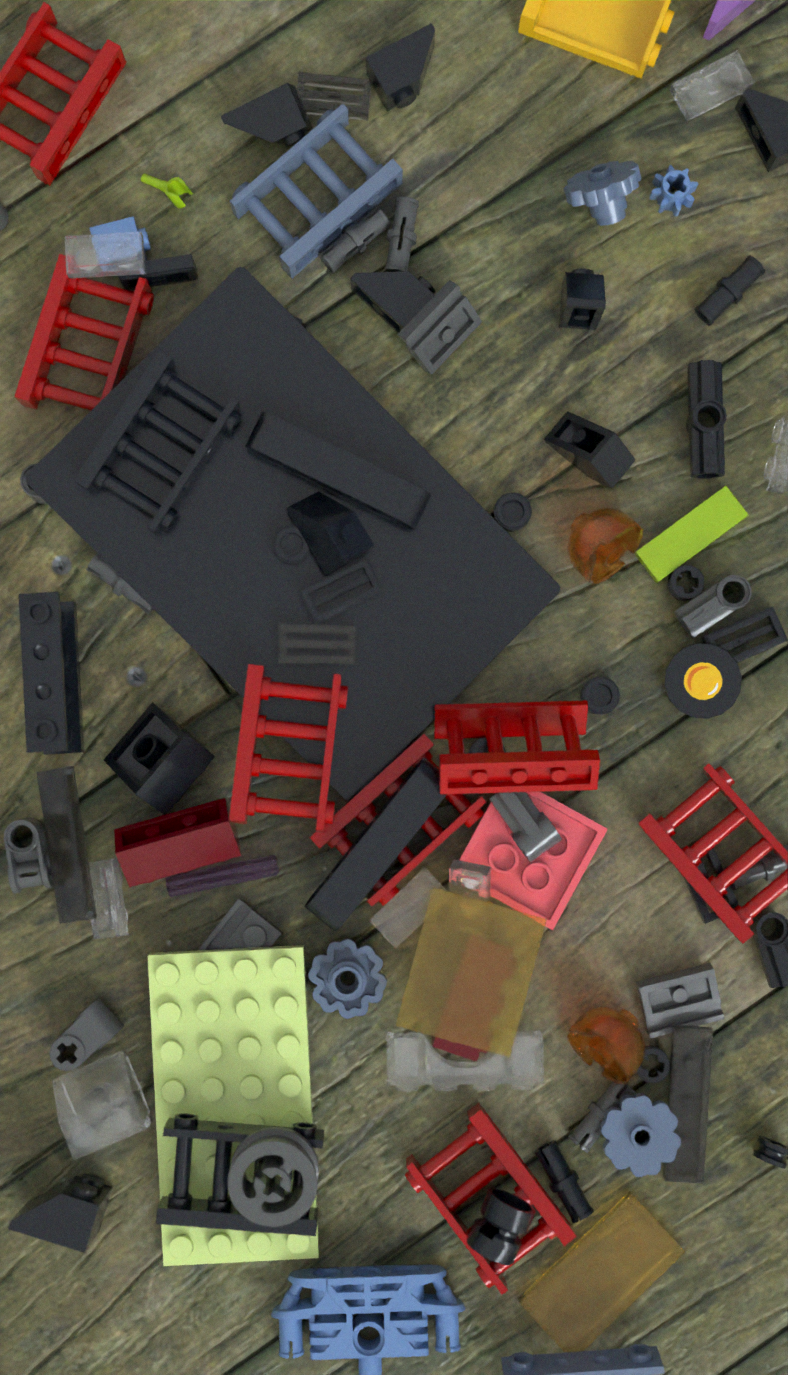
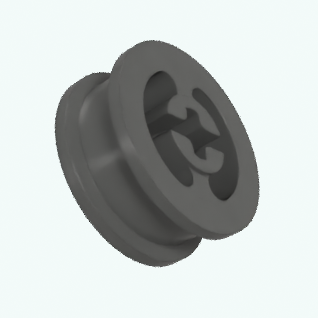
[228,1127,319,1227]

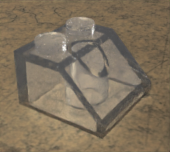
[52,1049,154,1160]

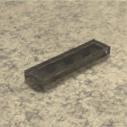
[37,766,97,924]
[663,1025,713,1184]

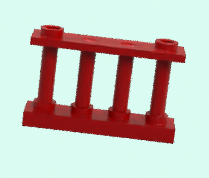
[0,2,126,186]
[14,254,154,411]
[229,664,348,833]
[434,700,600,795]
[310,734,486,906]
[638,763,788,944]
[405,1102,577,1295]

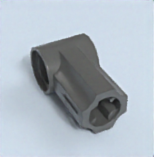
[674,575,751,639]
[489,792,562,862]

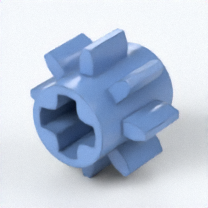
[649,165,698,216]

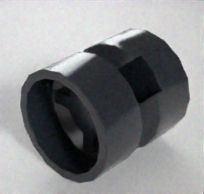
[466,1188,536,1265]

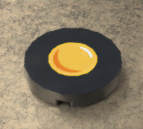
[665,643,742,719]

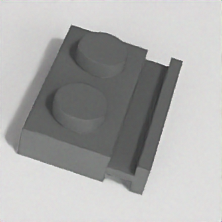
[397,280,483,375]
[198,898,283,950]
[636,963,725,1038]

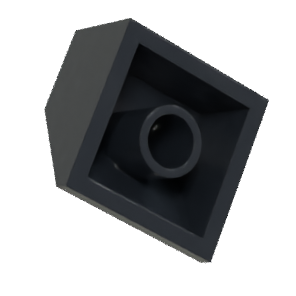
[104,702,215,815]
[8,1174,113,1253]

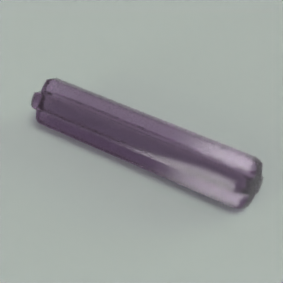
[166,855,279,897]

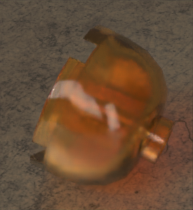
[567,508,643,584]
[567,1007,646,1085]

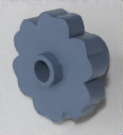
[564,161,641,226]
[308,938,387,1019]
[600,1093,681,1177]

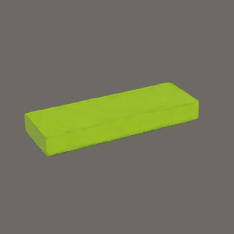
[634,486,749,584]

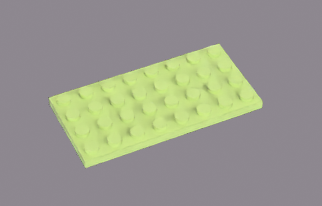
[148,945,319,1266]

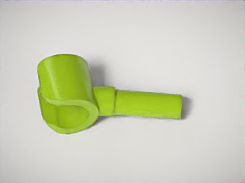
[141,173,193,208]

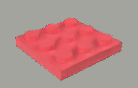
[451,792,608,930]

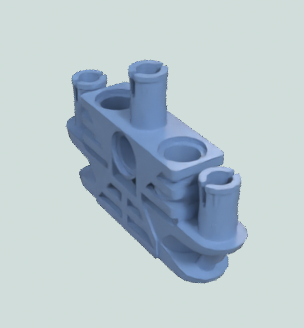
[271,1265,466,1375]

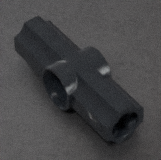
[686,360,727,479]

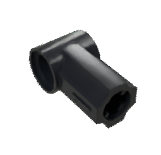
[749,908,788,988]

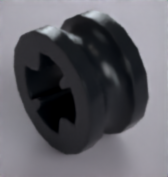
[667,565,705,601]
[633,1045,670,1083]
[753,1136,788,1169]

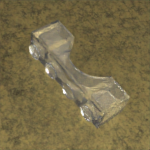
[387,1030,544,1092]

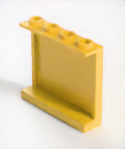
[518,0,680,79]

